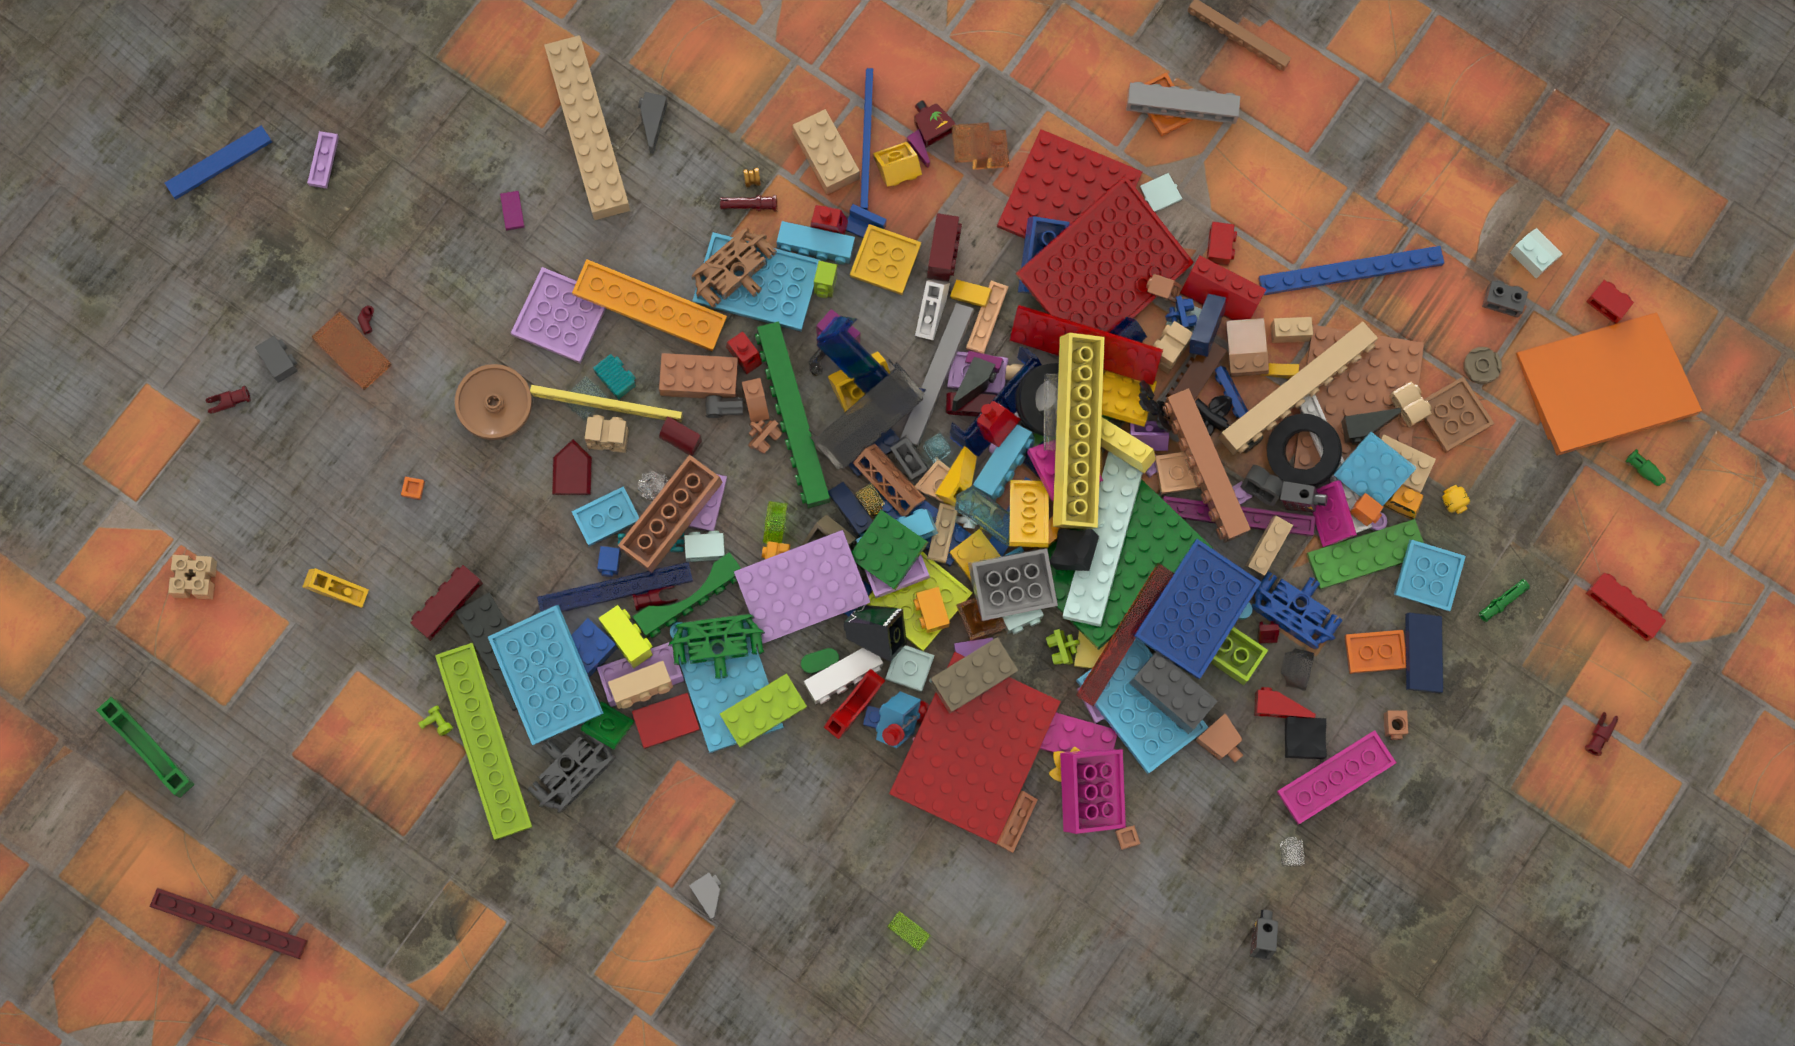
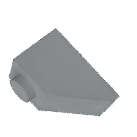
[689,873,721,920]

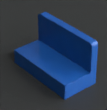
[846,204,887,238]

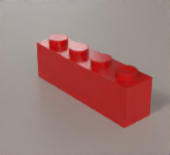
[1585,572,1666,641]

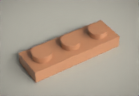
[996,791,1038,853]

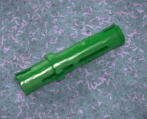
[1478,579,1530,622]

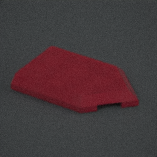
[552,439,592,495]

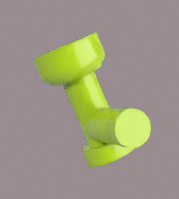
[418,706,453,736]

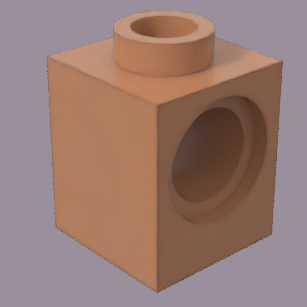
[1384,711,1408,740]

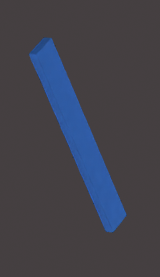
[860,68,873,210]

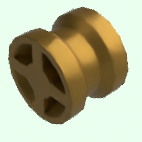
[743,167,761,188]

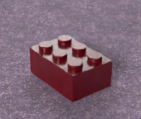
[927,213,962,282]

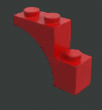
[824,668,885,739]

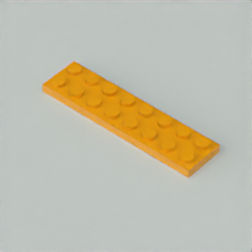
[572,259,727,352]

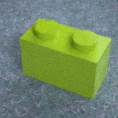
[814,261,837,298]

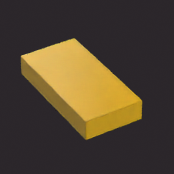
[950,279,992,308]

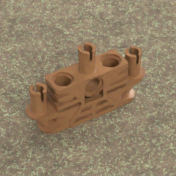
[692,228,777,308]

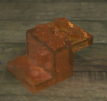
[951,122,1009,170]

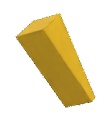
[1262,363,1299,379]

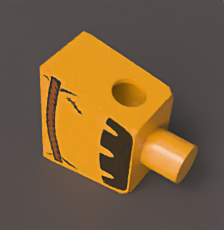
[1383,485,1423,520]

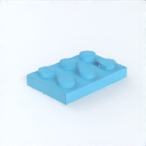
[572,486,639,546]

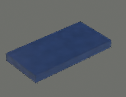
[1405,613,1443,693]

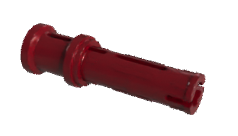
[720,195,777,212]

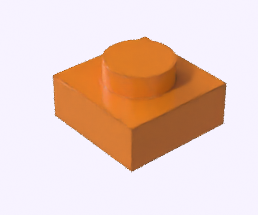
[401,477,425,500]

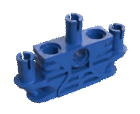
[1252,572,1343,649]

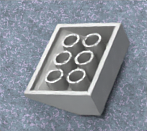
[968,548,1058,621]

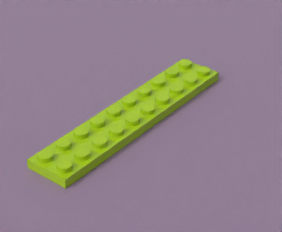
[435,643,533,840]

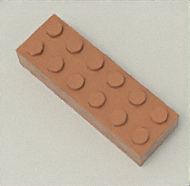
[618,455,723,573]

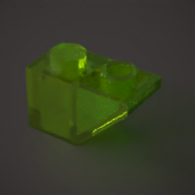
[763,501,788,544]

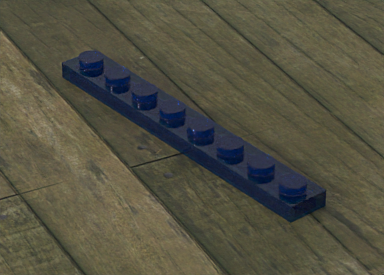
[537,562,693,612]

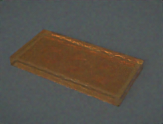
[312,311,392,390]

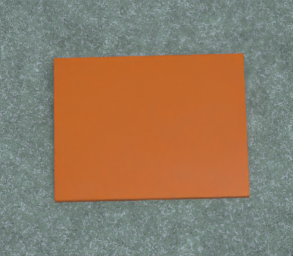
[1516,312,1702,456]

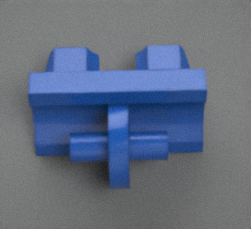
[1165,295,1197,329]

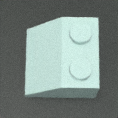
[1510,228,1563,279]

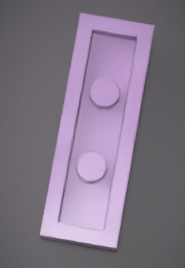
[307,131,339,189]

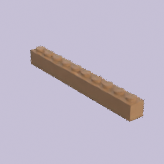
[1188,0,1291,71]

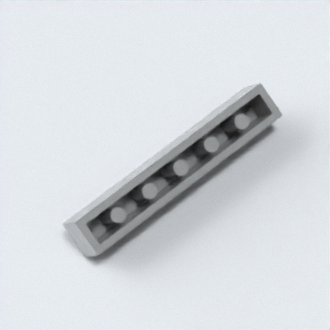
[1126,82,1240,124]

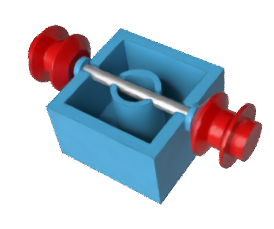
[876,691,929,748]

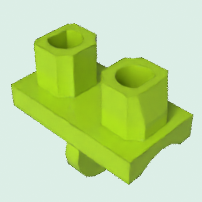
[1046,629,1080,665]

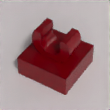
[1257,621,1279,644]

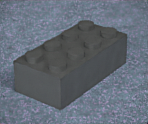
[1129,651,1218,734]

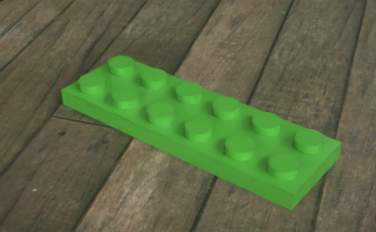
[1306,519,1424,590]

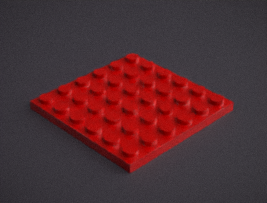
[997,129,1143,239]

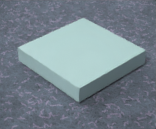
[885,645,935,692]

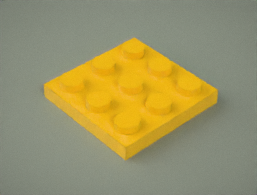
[850,224,922,295]
[1102,370,1157,427]

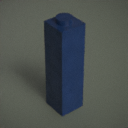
[1189,294,1226,357]

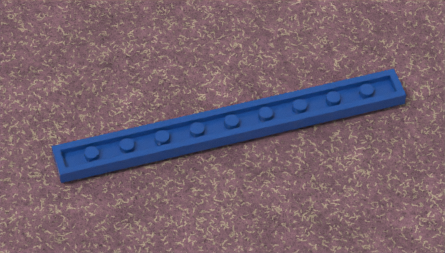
[1258,246,1444,296]

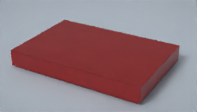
[632,693,700,749]

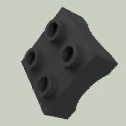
[1050,528,1099,571]
[1285,717,1327,759]

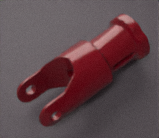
[205,386,251,414]
[632,586,678,611]
[1585,712,1618,756]

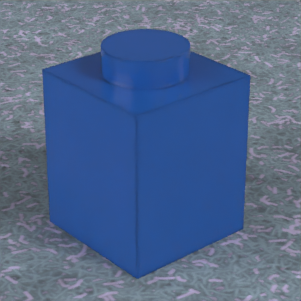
[597,546,621,577]

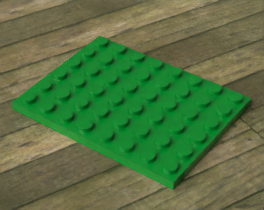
[1047,479,1213,650]

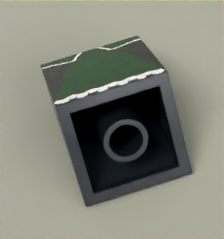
[844,605,907,661]

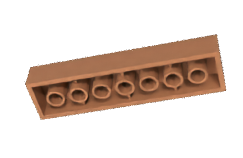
[1162,388,1251,543]

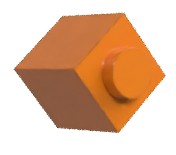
[1350,493,1383,526]

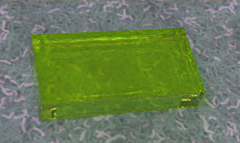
[887,911,931,952]

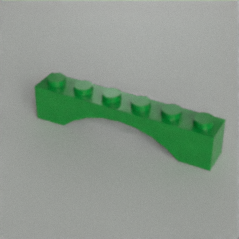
[633,552,741,639]
[96,697,195,798]

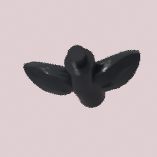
[1195,396,1232,436]

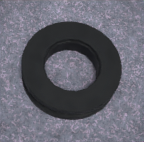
[1015,363,1059,437]
[1267,414,1342,486]

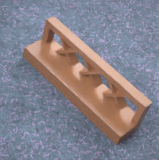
[853,444,926,517]

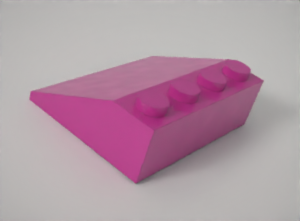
[1060,749,1126,834]

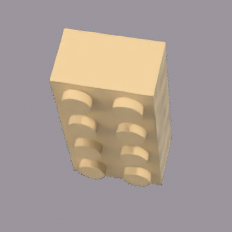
[792,109,860,195]

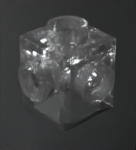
[638,471,667,500]

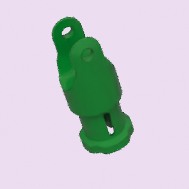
[1625,449,1666,486]

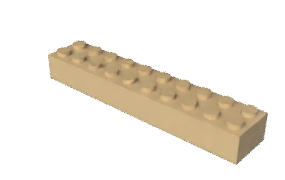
[544,35,630,220]

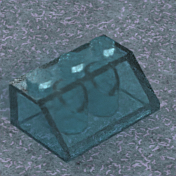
[955,485,1010,546]

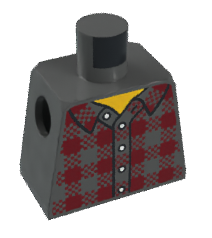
[1280,481,1328,512]
[1250,910,1278,960]

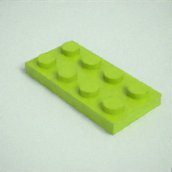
[720,673,807,748]

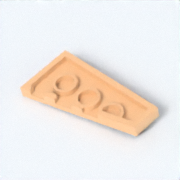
[915,459,997,522]

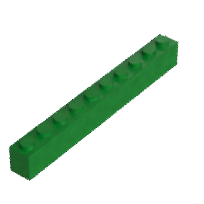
[755,321,830,509]

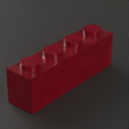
[410,565,483,641]

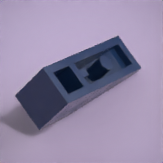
[828,482,873,538]

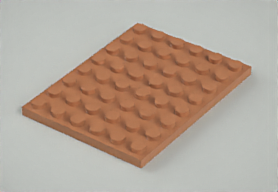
[1293,325,1424,470]

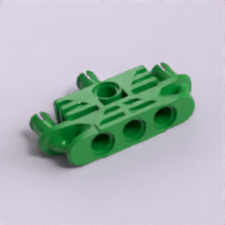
[668,614,765,679]

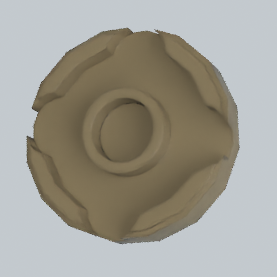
[1463,347,1502,384]

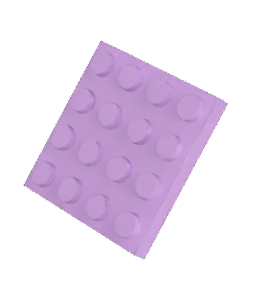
[511,267,606,364]

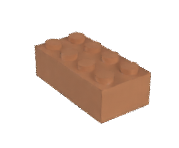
[659,353,739,399]

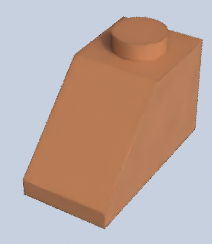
[1147,274,1182,303]
[742,378,770,423]

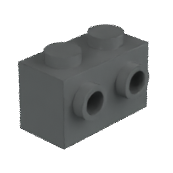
[1482,281,1528,318]

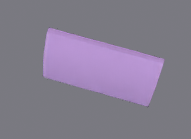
[597,642,684,707]

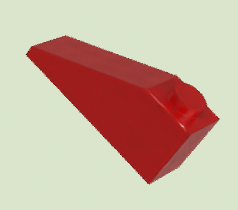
[1254,687,1316,719]

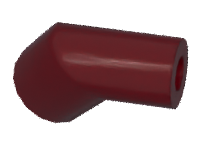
[358,305,374,335]

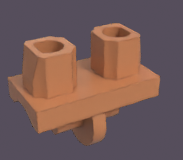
[748,420,782,454]

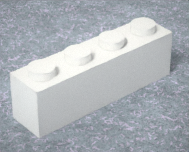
[804,648,883,704]

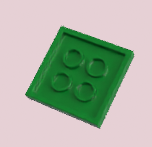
[852,510,929,590]

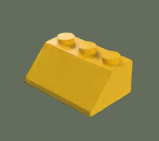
[828,351,897,416]

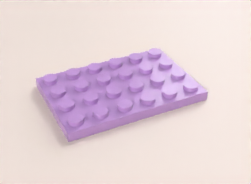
[734,530,871,643]

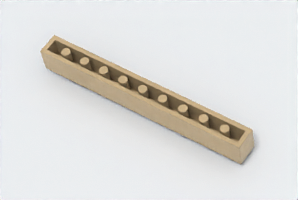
[1219,322,1378,455]

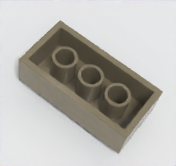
[929,637,1018,714]

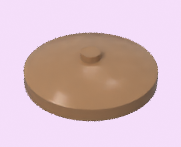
[455,364,532,440]

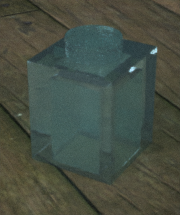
[924,432,951,463]

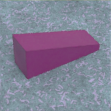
[906,129,930,168]
[965,351,1003,373]

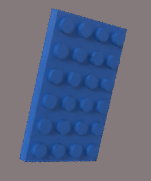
[1134,539,1261,680]

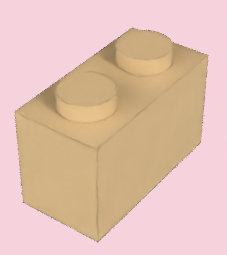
[1270,317,1313,343]

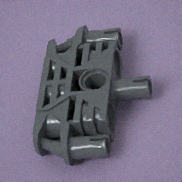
[527,733,616,813]

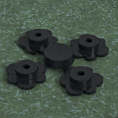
[1139,380,1171,433]

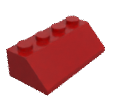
[1180,255,1266,321]

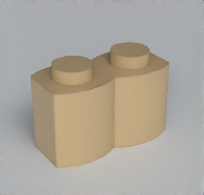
[1389,382,1432,428]

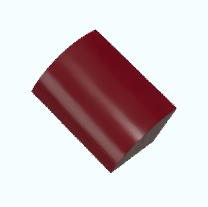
[659,417,702,456]

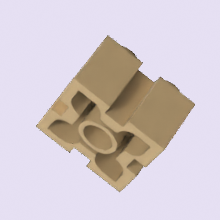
[1153,321,1193,374]
[585,415,629,453]
[168,555,217,599]

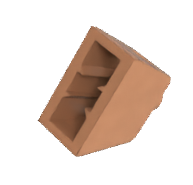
[1195,714,1243,762]

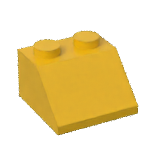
[873,142,922,187]

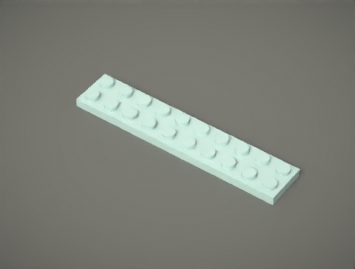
[1063,452,1143,627]

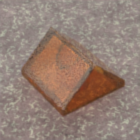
[956,598,1006,641]

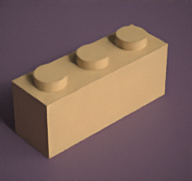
[1245,516,1293,576]
[608,661,673,709]

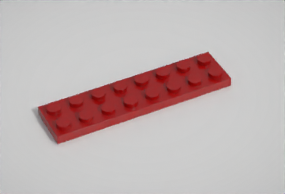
[1010,305,1164,385]

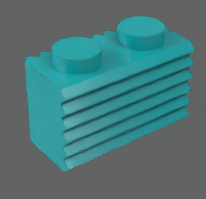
[593,354,636,400]

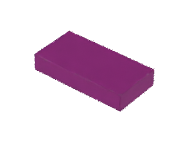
[500,191,525,231]

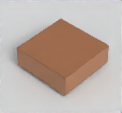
[1115,825,1140,850]

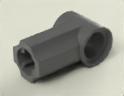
[706,395,743,418]

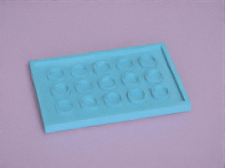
[692,232,821,332]
[488,605,604,745]
[679,622,784,753]
[1076,637,1209,774]

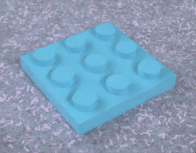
[1334,432,1416,506]
[1394,540,1466,611]

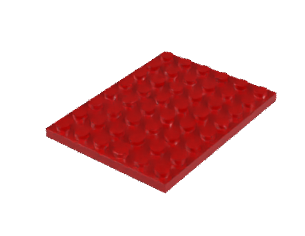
[1015,176,1194,335]
[889,652,1061,844]

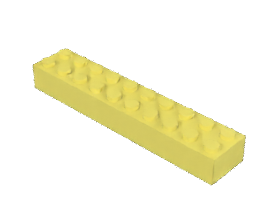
[1053,333,1104,530]

